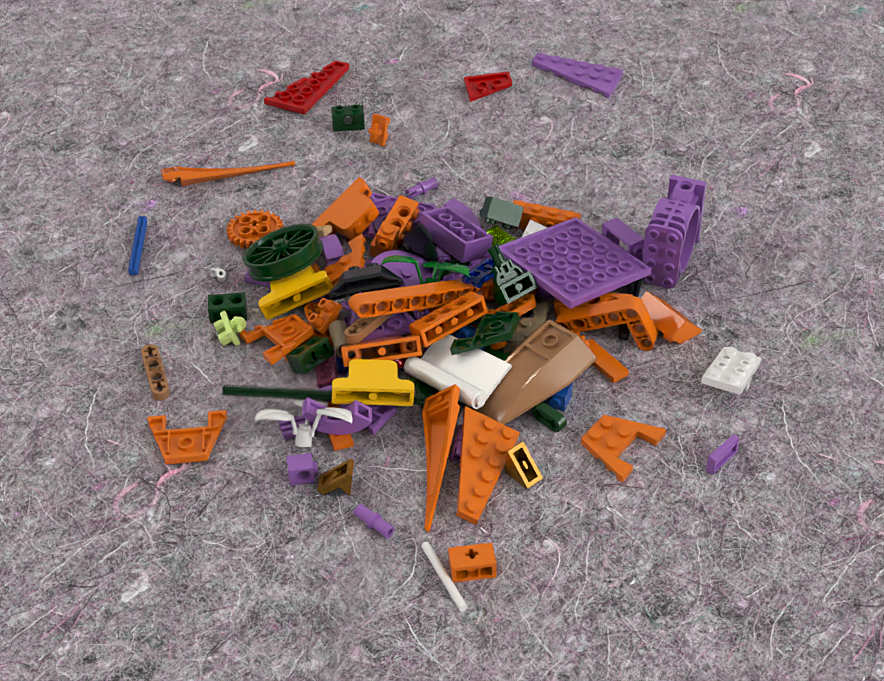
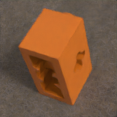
[448,543,497,583]

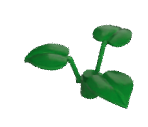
[382,255,469,284]

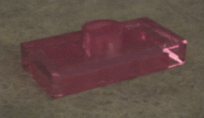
[317,356,338,389]

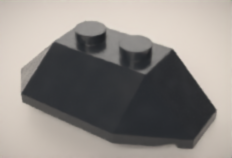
[401,223,438,260]
[329,263,405,300]

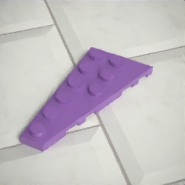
[532,53,623,98]

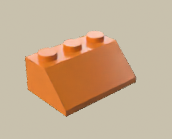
[641,291,702,344]

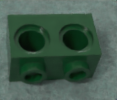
[208,292,247,324]
[286,336,334,374]

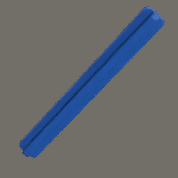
[128,216,148,275]

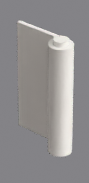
[404,334,512,409]

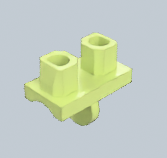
[214,311,246,346]

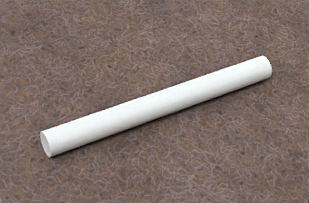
[421,541,468,612]

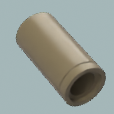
[329,320,354,358]

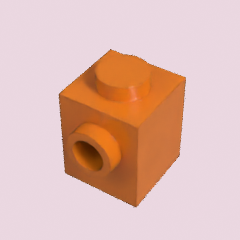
[375,221,400,251]

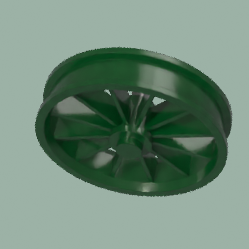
[243,224,324,282]

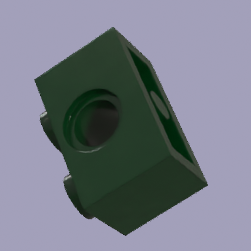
[331,104,365,132]

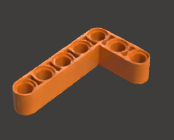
[555,296,658,351]

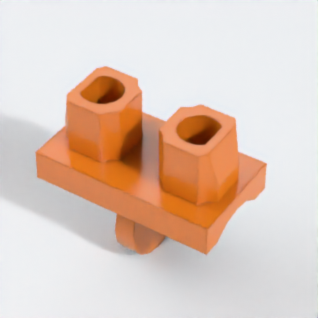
[368,113,390,146]
[308,298,343,335]

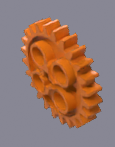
[226,209,283,249]

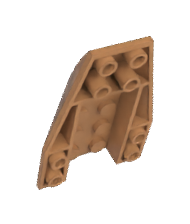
[472,319,597,425]

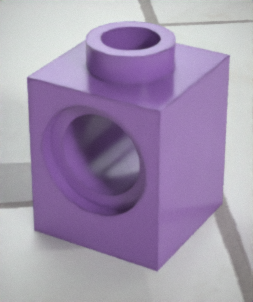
[286,453,318,486]

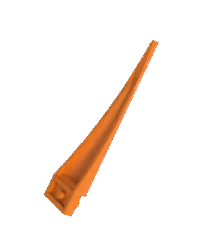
[160,161,295,186]
[422,384,460,532]

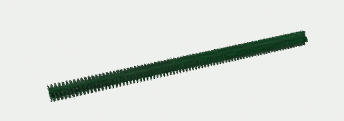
[222,384,425,406]

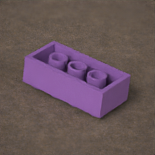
[419,206,493,263]

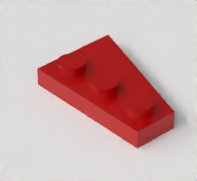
[464,71,512,102]

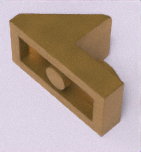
[317,458,354,495]

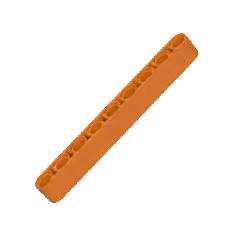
[348,275,494,318]

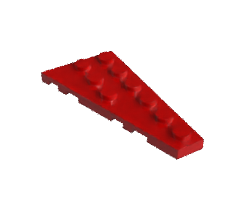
[264,60,350,114]

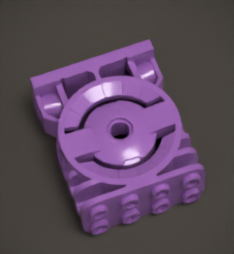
[642,175,707,289]

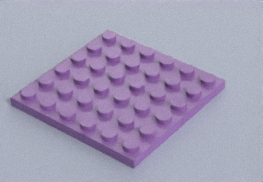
[499,217,652,308]

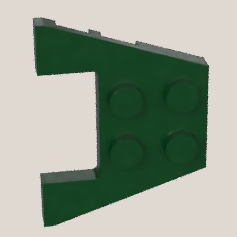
[450,311,520,355]

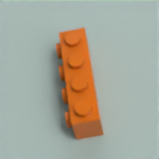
[513,200,581,230]

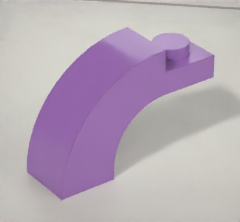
[317,234,344,267]
[302,397,372,435]

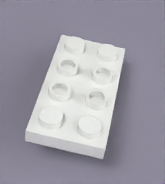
[701,347,761,395]

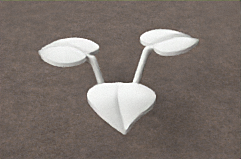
[255,398,353,447]

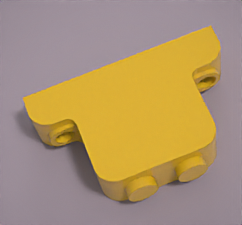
[258,265,333,320]
[332,359,414,406]

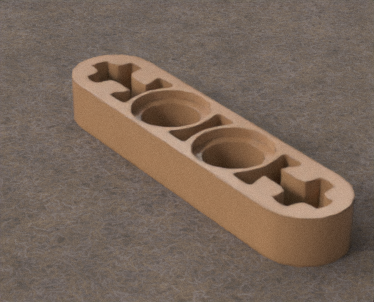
[344,314,393,344]
[141,344,170,401]

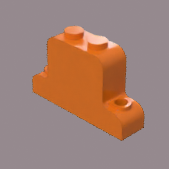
[311,177,379,240]
[341,335,422,367]

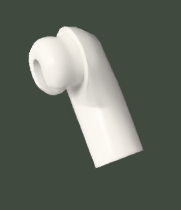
[211,267,226,282]

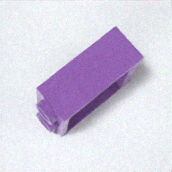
[602,217,644,261]

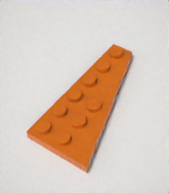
[456,406,520,525]

